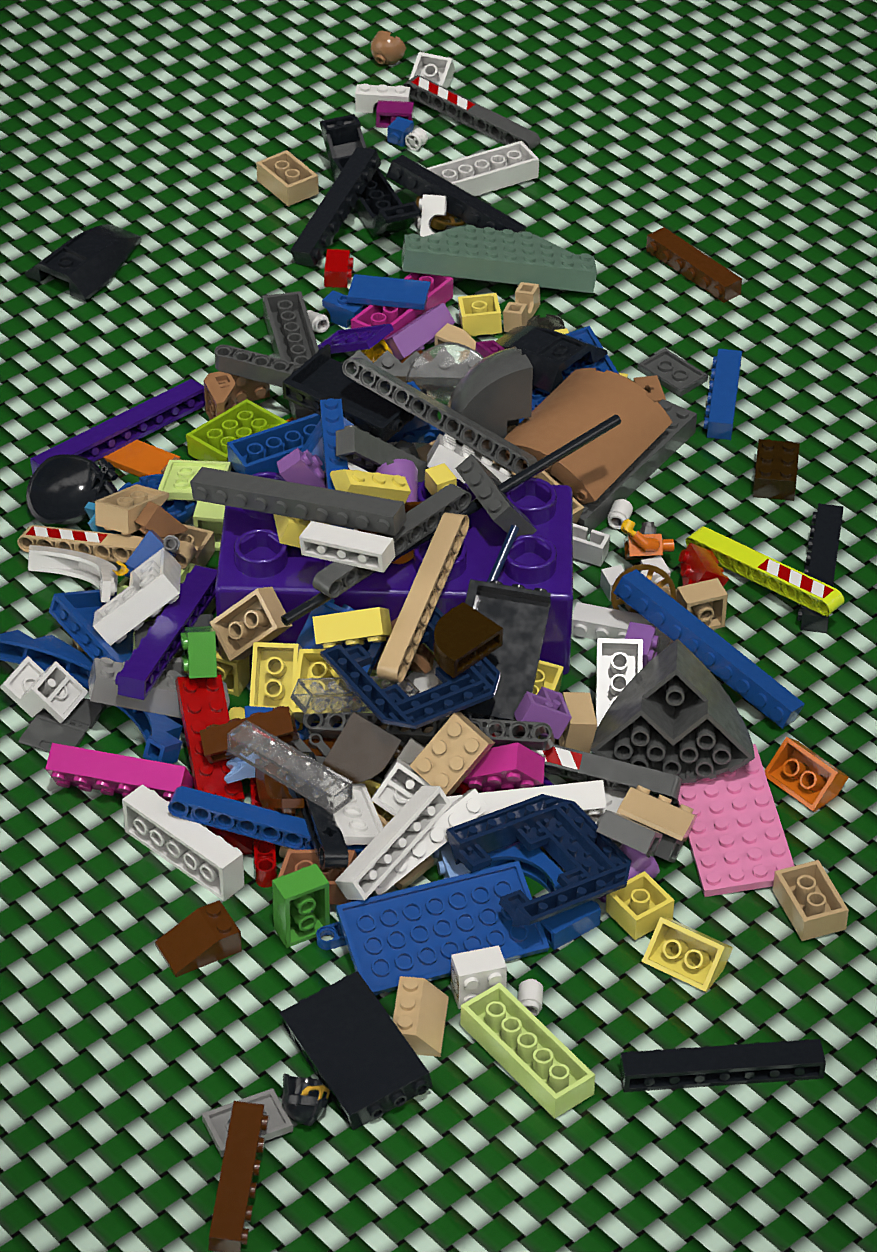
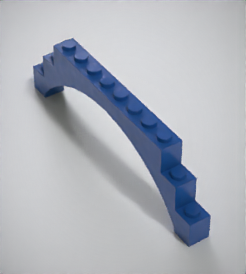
[0,630,183,764]

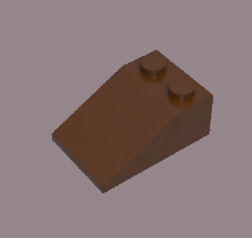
[155,900,242,977]

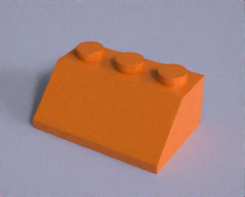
[764,737,849,812]

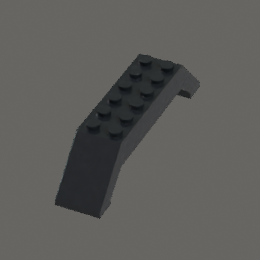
[320,114,421,237]

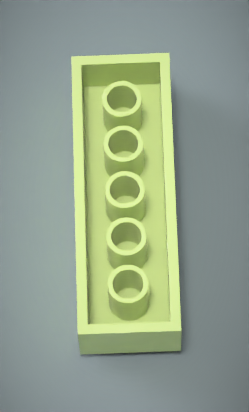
[460,983,595,1119]

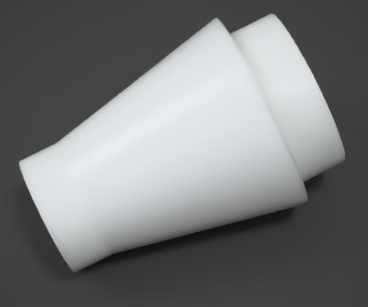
[307,310,329,333]

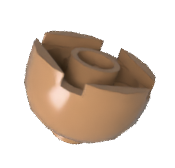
[371,30,406,65]

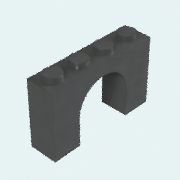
[455,454,537,537]
[596,810,684,863]

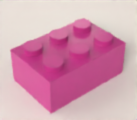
[463,743,545,793]

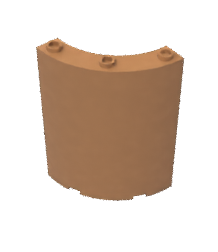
[504,368,673,505]

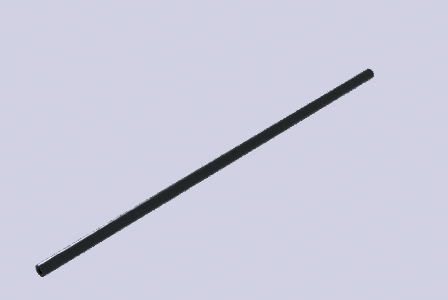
[281,414,621,626]

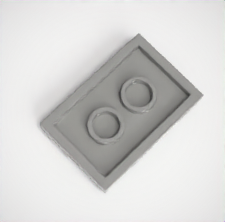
[202,1088,293,1157]

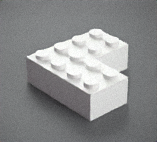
[427,433,513,483]
[93,547,181,646]
[595,638,643,730]

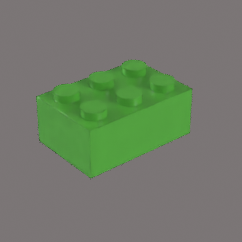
[181,626,217,678]
[272,864,330,948]

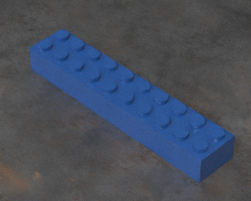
[227,381,429,475]

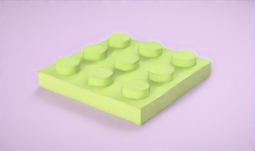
[158,460,231,502]

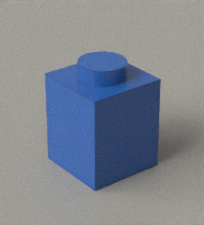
[387,117,414,147]

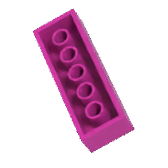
[351,272,453,340]
[45,743,194,801]

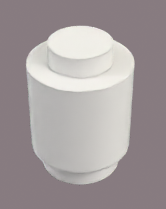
[608,499,633,529]
[518,979,543,1016]

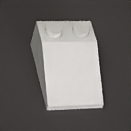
[409,52,455,102]

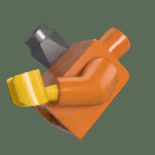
[621,519,674,560]

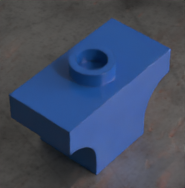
[322,290,365,328]

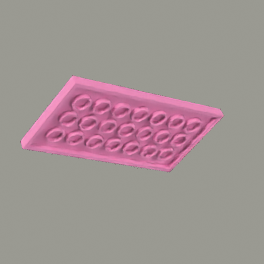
[677,744,795,897]

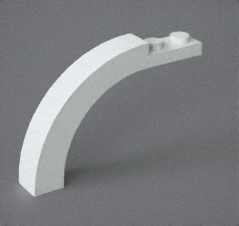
[28,545,118,602]

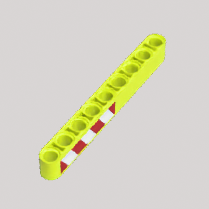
[686,526,844,616]

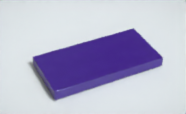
[318,324,394,354]

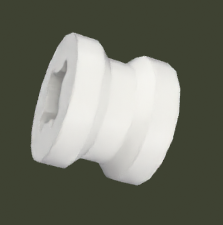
[405,128,428,151]

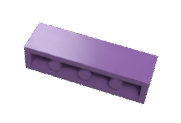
[385,303,455,361]

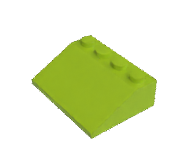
[186,399,288,462]

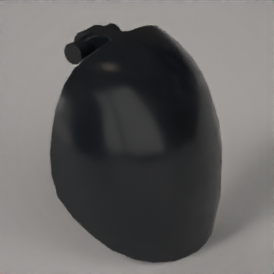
[26,454,118,525]

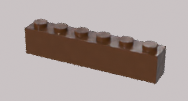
[646,227,742,303]
[209,1101,268,1252]

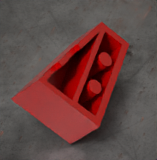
[679,543,729,587]

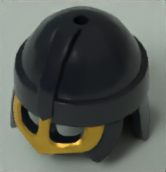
[282,1073,331,1126]

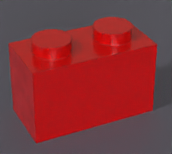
[324,249,354,288]

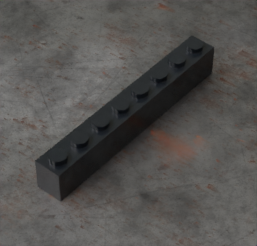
[290,147,381,267]
[386,155,527,233]
[797,503,844,633]
[620,1039,826,1092]

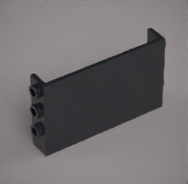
[283,344,427,442]
[451,579,552,721]
[279,971,433,1130]

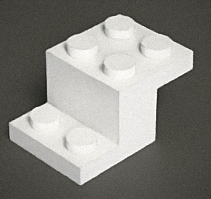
[0,656,88,723]
[371,738,431,816]

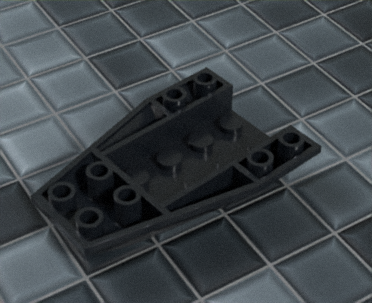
[25,224,141,301]
[495,326,608,395]

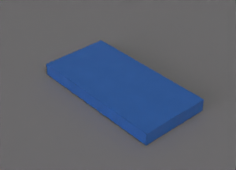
[347,274,431,310]

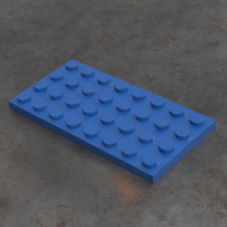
[335,861,550,995]

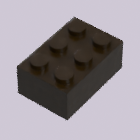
[753,439,800,501]

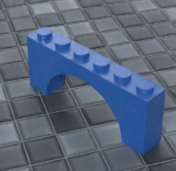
[478,841,601,950]

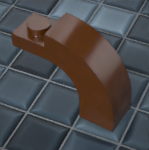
[255,760,304,816]

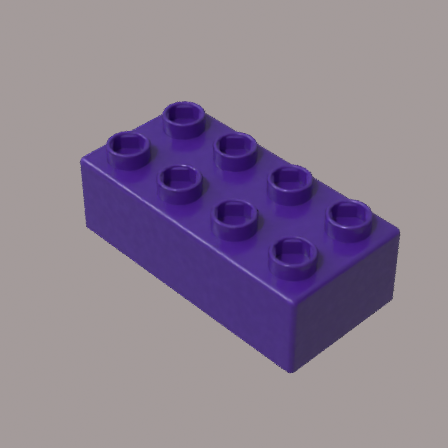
[215,471,573,675]

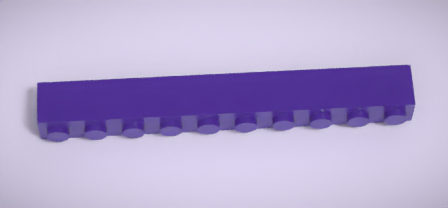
[30,379,205,475]
[115,565,217,700]

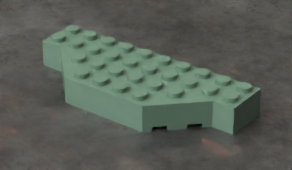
[402,225,597,293]

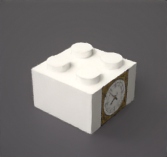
[451,945,507,1009]

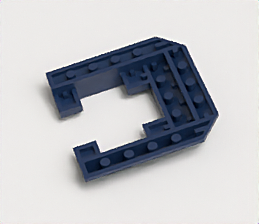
[320,607,500,729]
[446,794,631,926]

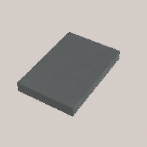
[637,348,708,397]

